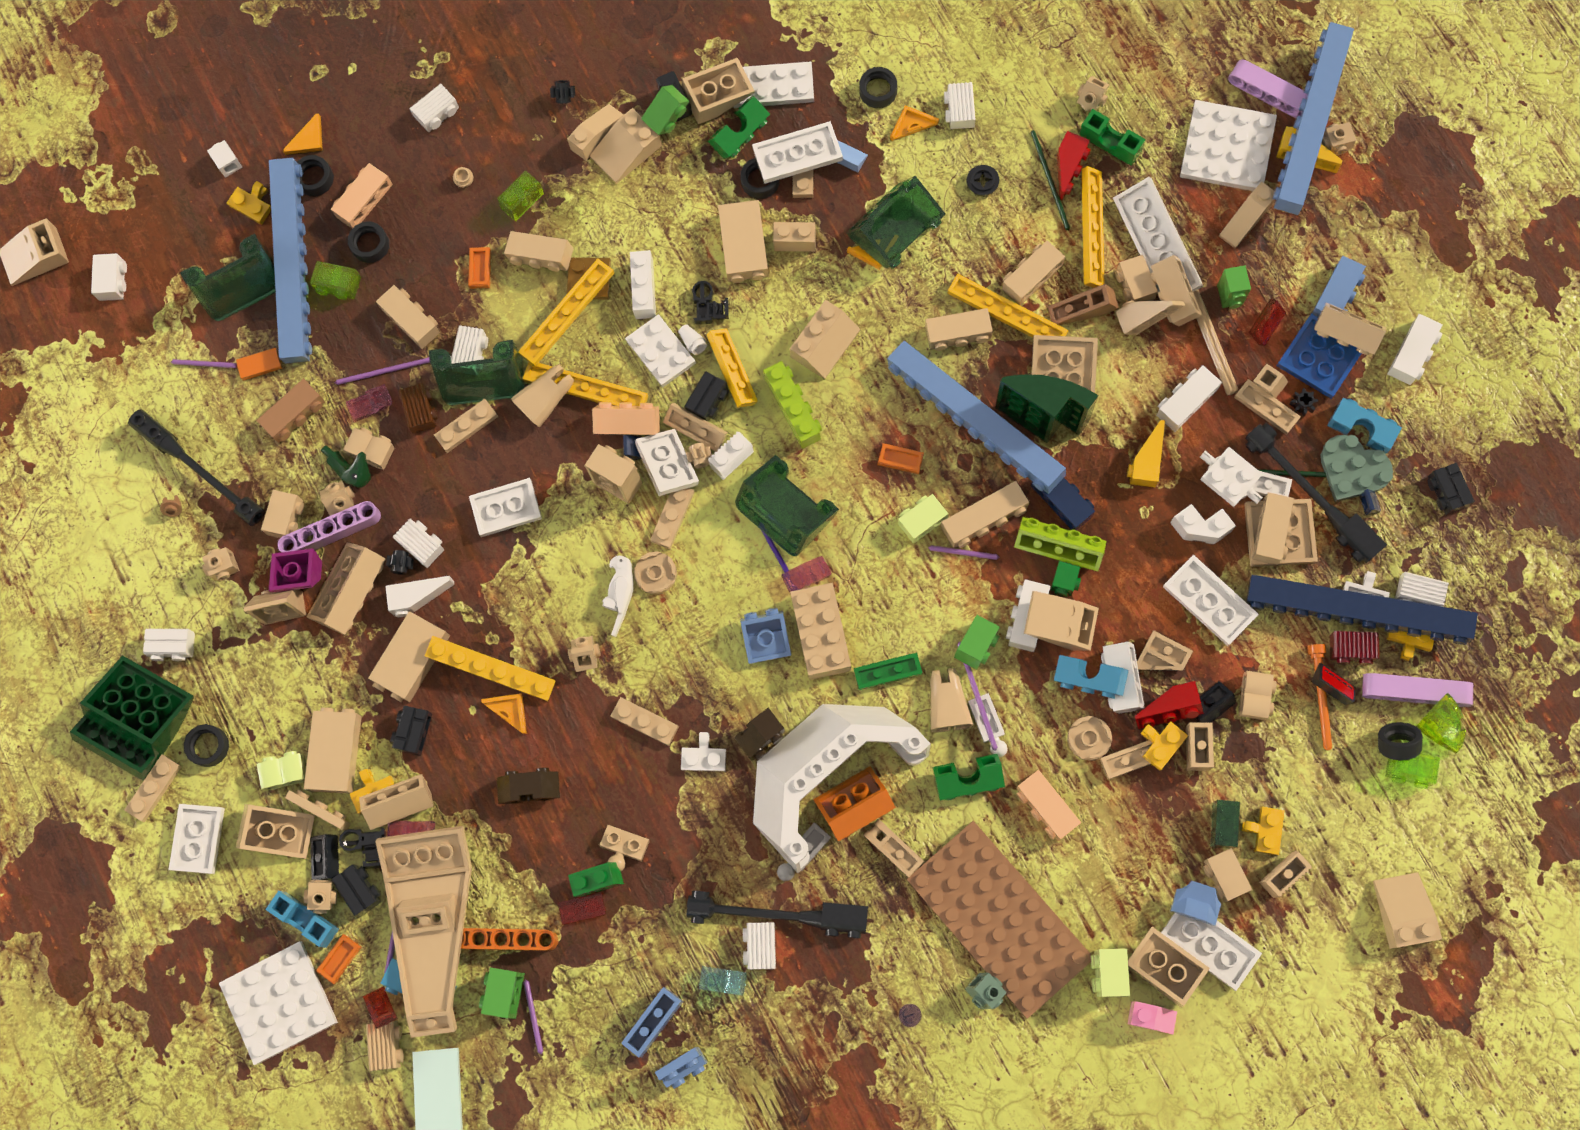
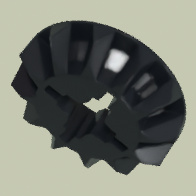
[966,165,1000,197]

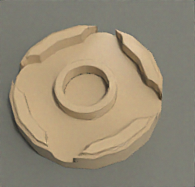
[634,551,677,595]
[1067,716,1112,761]

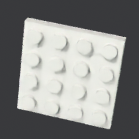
[1180,100,1277,191]
[219,941,338,1065]

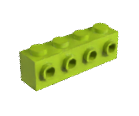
[763,361,822,449]
[1014,517,1106,571]

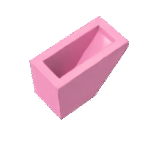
[1127,1001,1177,1035]

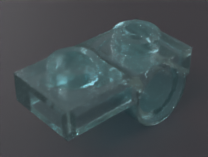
[699,966,747,996]

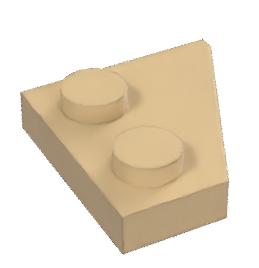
[1137,630,1193,671]

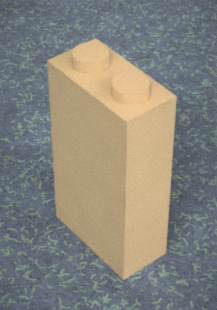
[718,200,769,283]
[368,611,450,703]
[304,708,362,794]

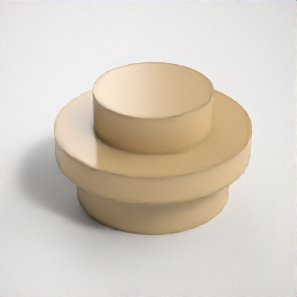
[453,167,474,188]

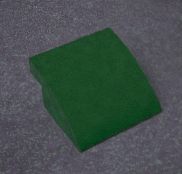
[995,374,1099,443]
[70,655,194,781]

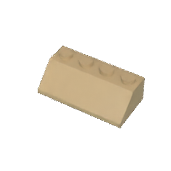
[307,542,385,635]

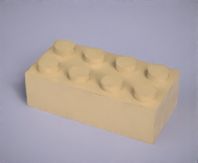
[790,583,852,680]

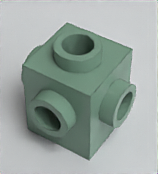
[965,973,1007,1009]

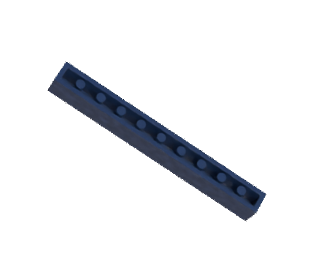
[1246,575,1478,645]

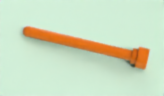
[1307,644,1332,751]

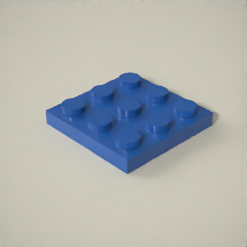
[1277,313,1362,399]

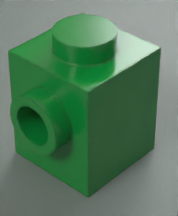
[1050,561,1081,597]

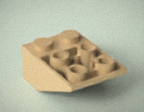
[0,218,69,286]
[1024,591,1099,651]

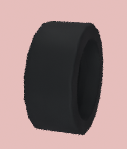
[859,67,897,108]
[297,155,334,196]
[741,158,779,199]
[348,221,389,263]
[1378,722,1423,761]
[183,724,229,767]

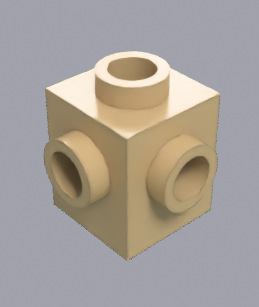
[1077,76,1110,112]
[1321,122,1356,155]
[319,481,355,516]
[202,547,240,581]
[568,636,601,672]
[304,880,337,914]

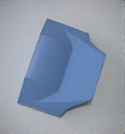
[1170,881,1221,926]

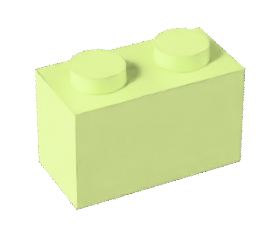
[898,494,948,544]

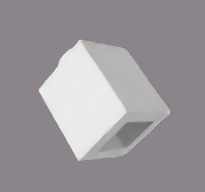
[207,140,242,178]

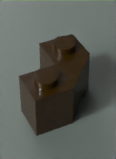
[734,708,785,761]
[497,768,560,804]

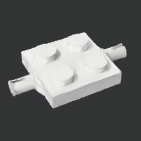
[1199,447,1263,507]

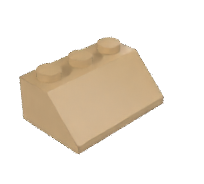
[790,300,860,379]

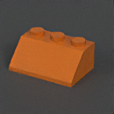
[813,766,896,841]

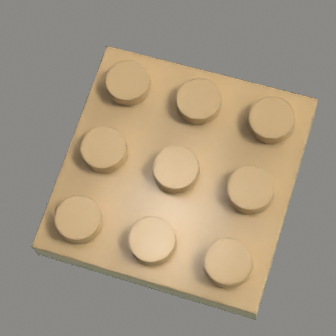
[1031,335,1098,393]
[1244,499,1318,567]

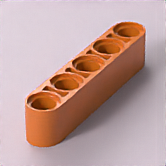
[461,928,558,951]

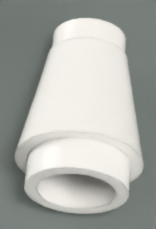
[678,325,707,355]

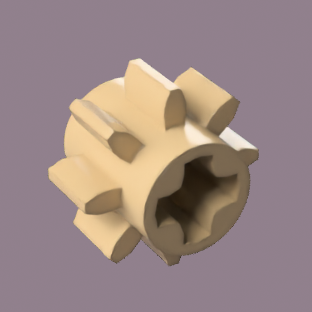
[686,443,712,469]

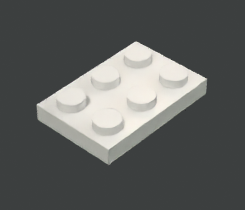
[625,314,696,388]
[635,429,699,496]
[469,478,542,537]
[169,804,225,874]

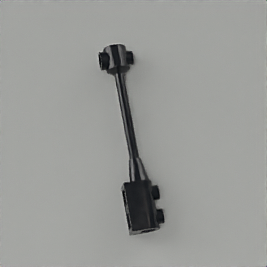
[128,409,265,526]
[1245,423,1387,563]
[686,891,868,939]

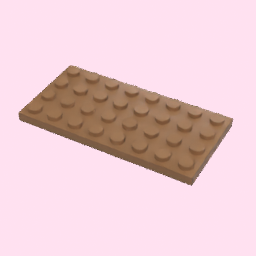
[906,821,1091,1019]

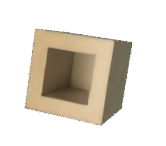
[1254,364,1288,398]

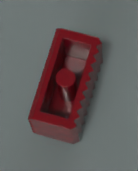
[1329,631,1379,666]

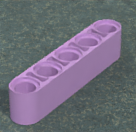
[1228,59,1307,118]
[278,501,381,552]
[1362,673,1473,707]

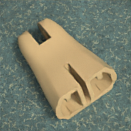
[511,364,574,427]
[930,668,973,733]

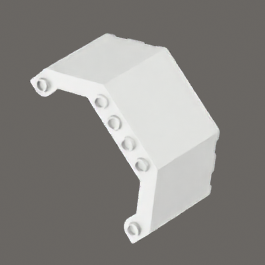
[753,704,931,873]

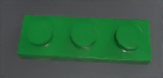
[854,652,923,690]

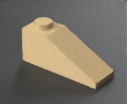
[567,104,624,161]
[1219,182,1275,248]
[1116,300,1185,335]

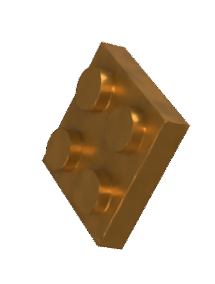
[567,257,611,300]

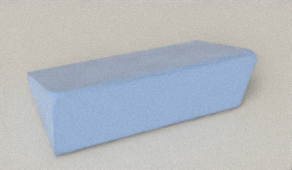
[837,140,868,172]

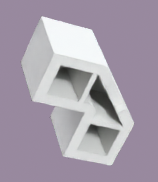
[1171,504,1236,544]

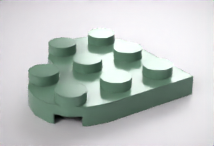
[1320,435,1393,502]

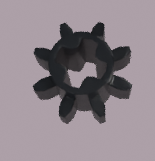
[550,80,575,103]
[1289,388,1318,417]
[386,550,414,575]

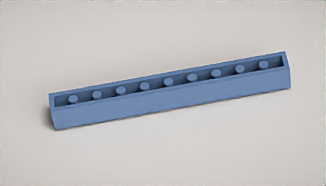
[1272,22,1354,215]
[269,158,312,364]
[887,341,1066,494]

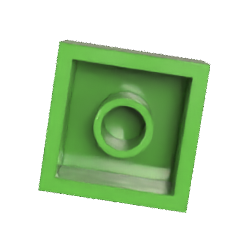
[479,967,525,1019]

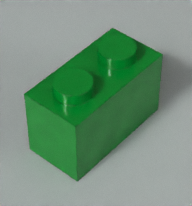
[568,862,624,897]

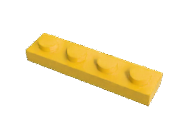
[706,329,758,408]

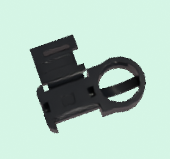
[692,281,729,324]
[339,827,386,869]

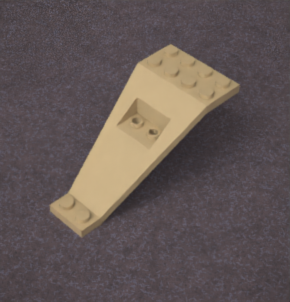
[375,826,472,1038]

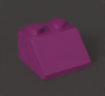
[269,548,322,593]

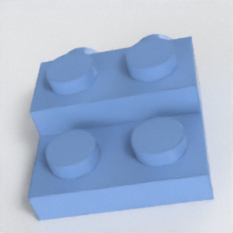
[740,608,791,664]
[655,1047,708,1089]

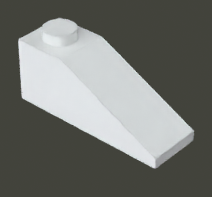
[386,576,454,617]

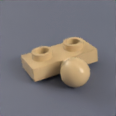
[600,825,649,871]

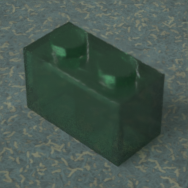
[1210,800,1240,849]

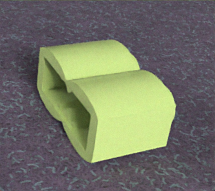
[257,751,306,791]

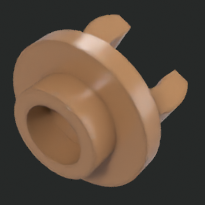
[160,495,182,517]

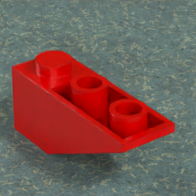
[1057,131,1091,201]
[1135,681,1204,729]

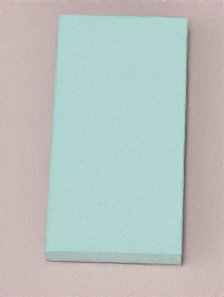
[412,1048,463,1130]

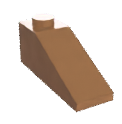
[1048,284,1119,325]

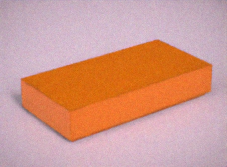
[468,247,491,289]
[236,348,283,381]
[878,443,924,474]
[316,934,362,984]

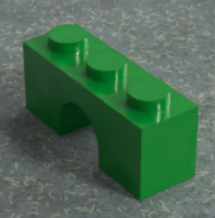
[707,96,770,159]
[1079,109,1146,166]
[932,754,1005,800]

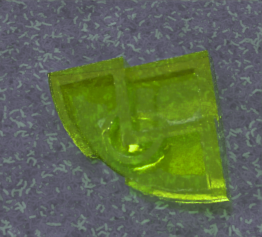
[1416,693,1466,753]

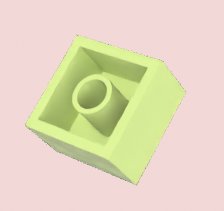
[1091,949,1130,997]

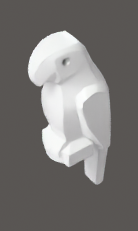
[602,556,633,637]

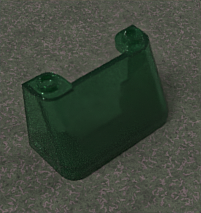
[846,176,946,269]
[180,233,276,321]
[429,340,524,405]
[735,455,839,556]

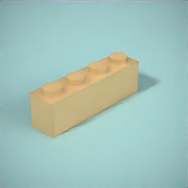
[941,481,1029,548]

